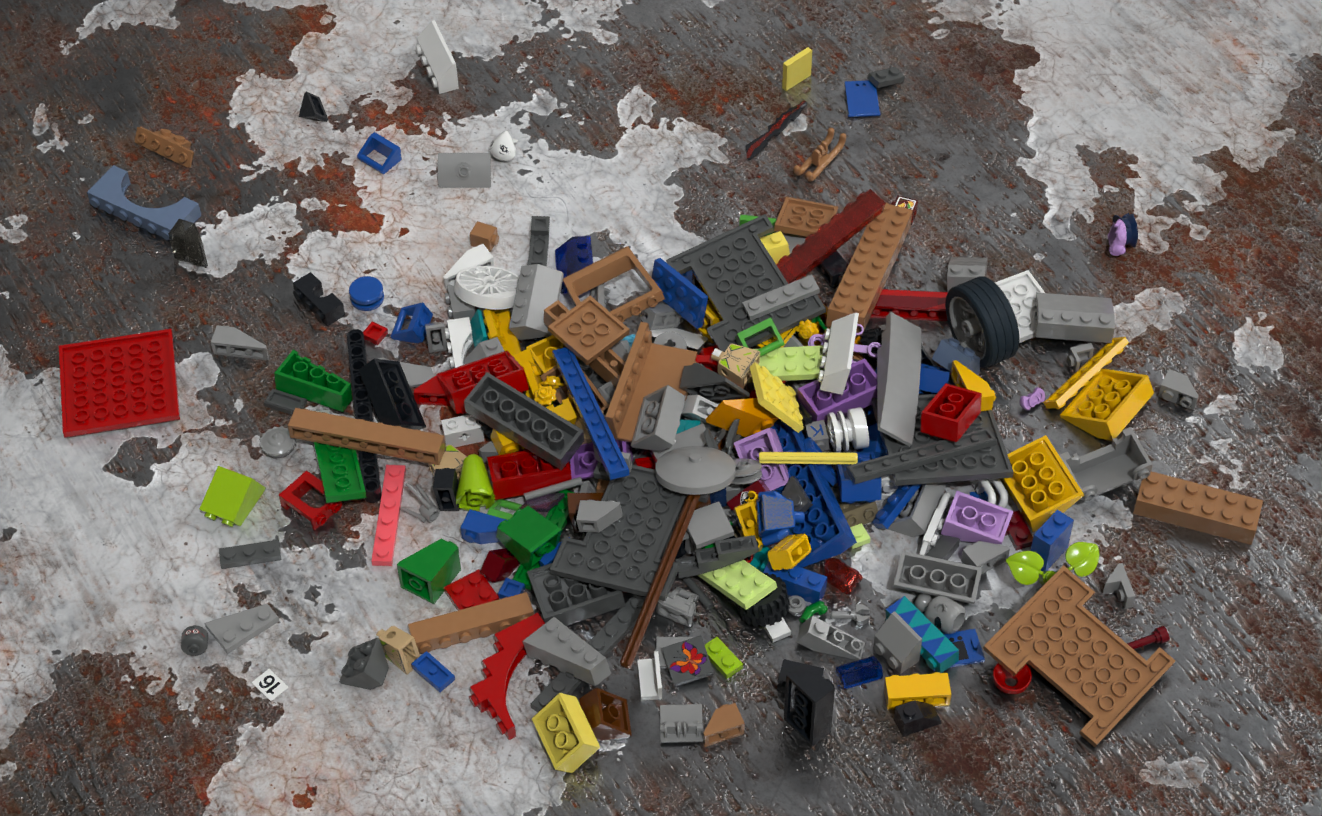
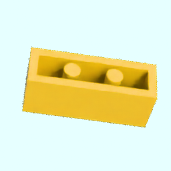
[884,672,951,710]

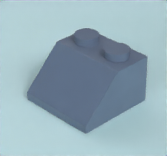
[932,338,980,375]

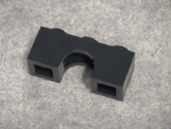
[293,272,345,326]

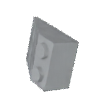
[947,257,988,292]

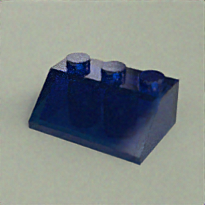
[555,235,593,293]

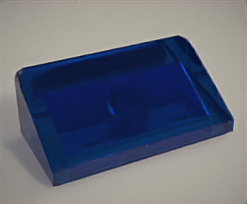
[836,656,883,689]

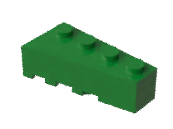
[274,349,352,412]

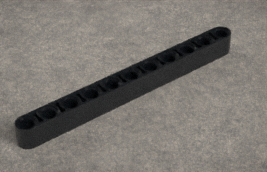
[347,329,382,503]

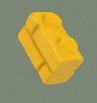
[768,533,812,570]

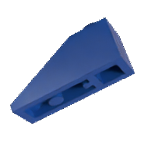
[460,509,508,544]

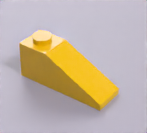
[950,360,996,411]

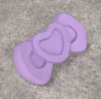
[1020,387,1045,411]

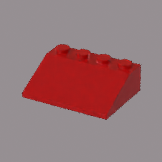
[436,351,529,414]

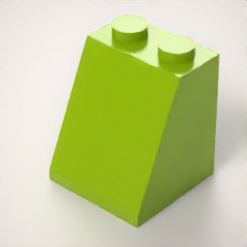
[199,466,266,527]

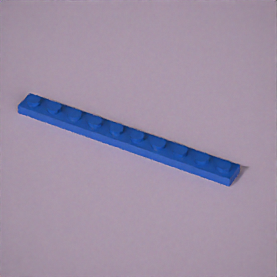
[552,347,630,480]

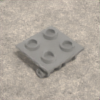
[660,704,703,743]

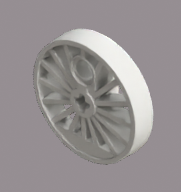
[454,266,519,310]

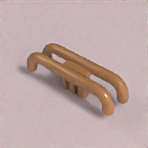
[793,127,846,182]

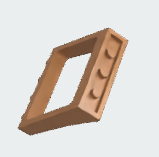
[563,246,665,323]

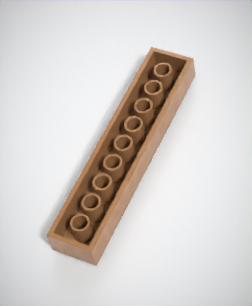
[826,202,913,335]

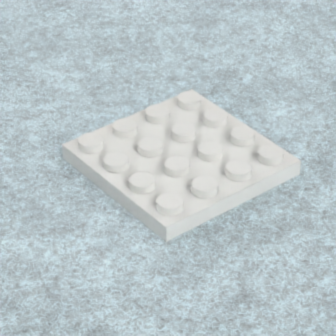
[995,270,1045,343]

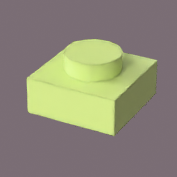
[850,523,871,549]

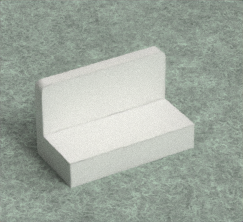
[638,651,662,701]

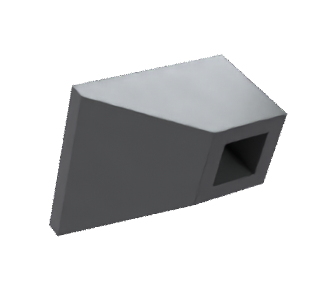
[339,638,389,690]

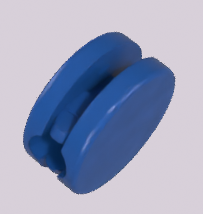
[349,276,384,311]

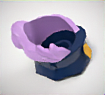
[1108,213,1138,256]

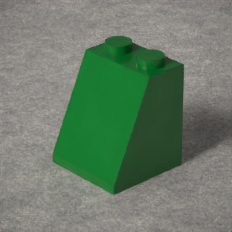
[496,506,561,570]
[397,539,461,604]

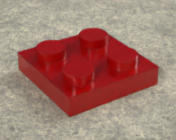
[444,569,499,610]

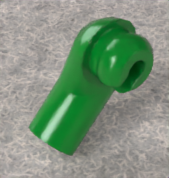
[799,601,828,624]

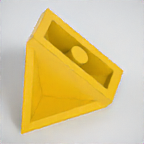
[734,501,762,540]

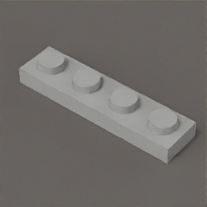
[742,275,820,321]

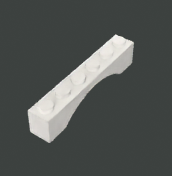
[445,317,473,416]

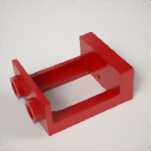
[279,470,342,531]

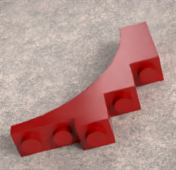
[469,613,545,740]

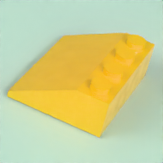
[1060,368,1154,441]
[999,435,1084,532]

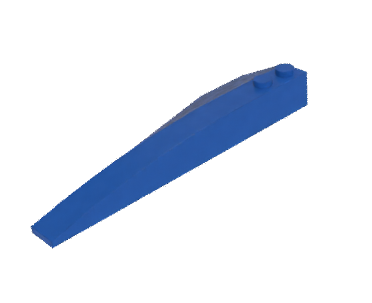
[771,419,857,568]

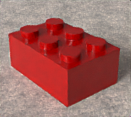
[921,383,982,442]

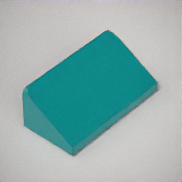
[470,309,488,347]

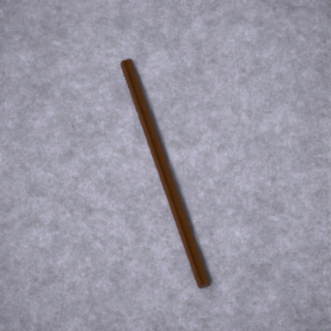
[620,494,701,669]

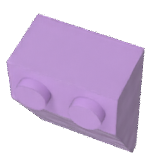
[734,428,789,491]
[941,491,1013,544]

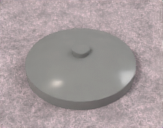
[655,446,736,495]

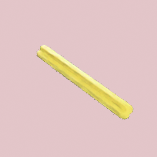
[759,452,858,465]

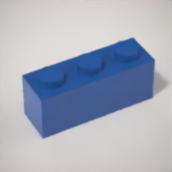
[763,561,827,604]

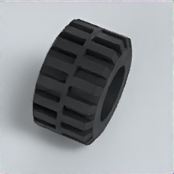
[738,573,790,627]

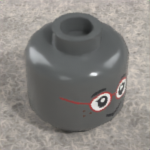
[181,625,208,656]

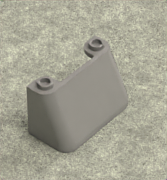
[1059,427,1153,501]

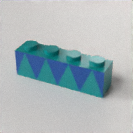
[885,596,959,673]

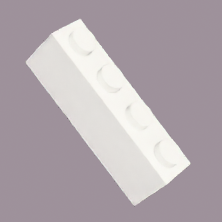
[415,20,459,94]
[818,313,859,395]

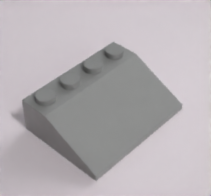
[1036,293,1115,343]

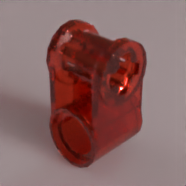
[823,558,863,595]

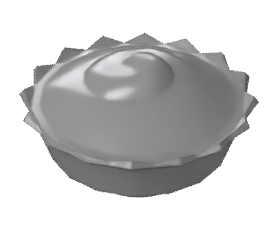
[259,426,297,458]

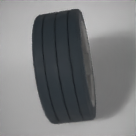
[945,276,1020,369]

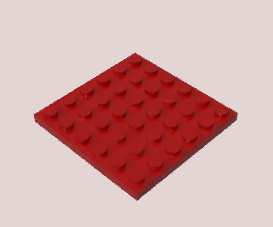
[59,329,180,438]

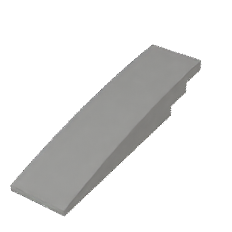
[877,312,921,447]

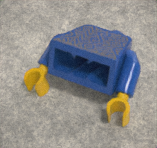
[747,490,805,552]

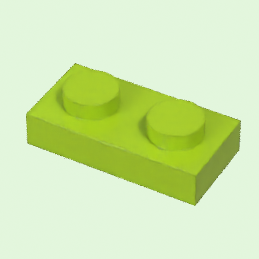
[705,637,743,679]

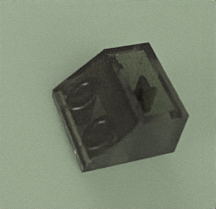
[168,219,208,268]

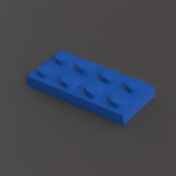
[650,258,708,329]

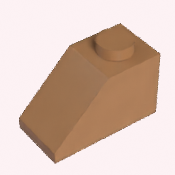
[703,703,745,747]

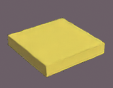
[782,47,812,91]

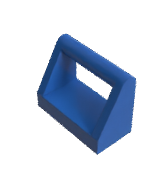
[357,132,402,174]
[391,302,433,343]

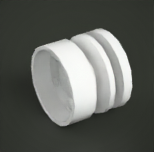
[827,407,869,452]

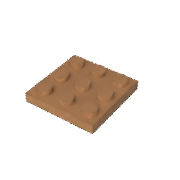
[774,197,839,241]
[548,296,630,365]

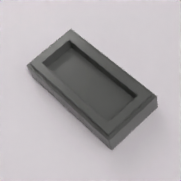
[264,389,307,415]

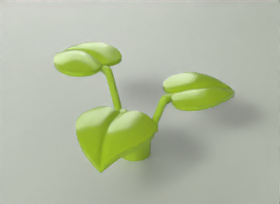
[1005,542,1099,586]

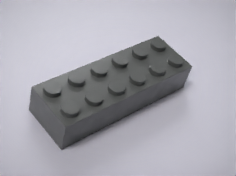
[464,372,584,470]

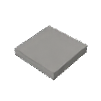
[687,502,734,549]

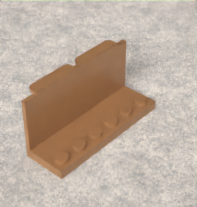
[605,322,698,443]

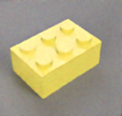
[532,693,600,773]

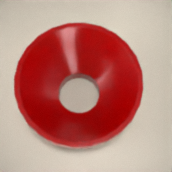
[993,663,1032,694]

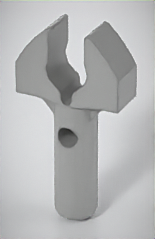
[831,604,870,626]

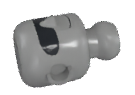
[915,593,966,634]

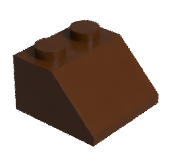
[579,687,632,741]

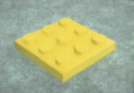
[750,362,804,433]

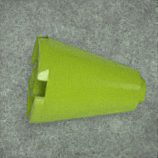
[455,454,495,511]

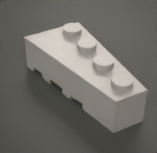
[523,617,611,686]

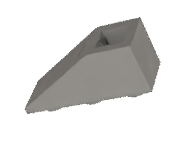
[796,616,865,661]

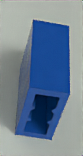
[1031,510,1074,571]

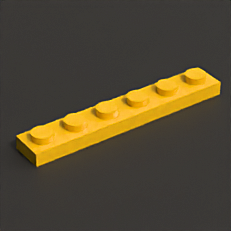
[1043,337,1129,409]

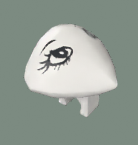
[489,131,518,161]

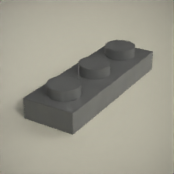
[219,540,282,569]

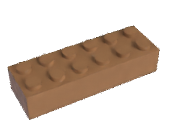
[1133,471,1263,545]

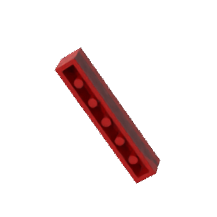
[870,289,948,321]

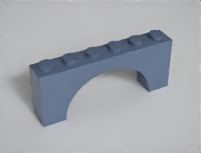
[87,165,201,243]

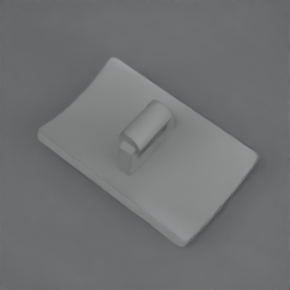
[438,153,491,188]

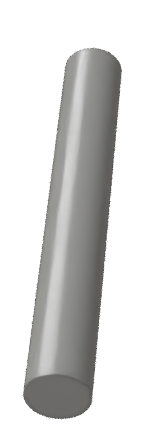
[524,477,583,501]

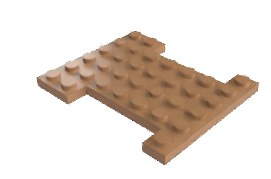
[983,565,1176,747]

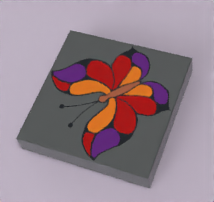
[662,635,714,687]

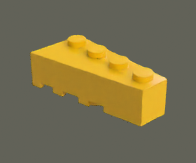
[490,398,577,455]

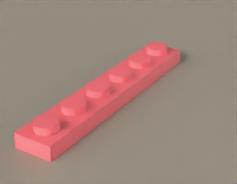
[372,465,406,566]

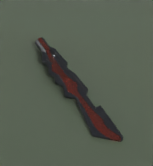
[746,100,807,160]

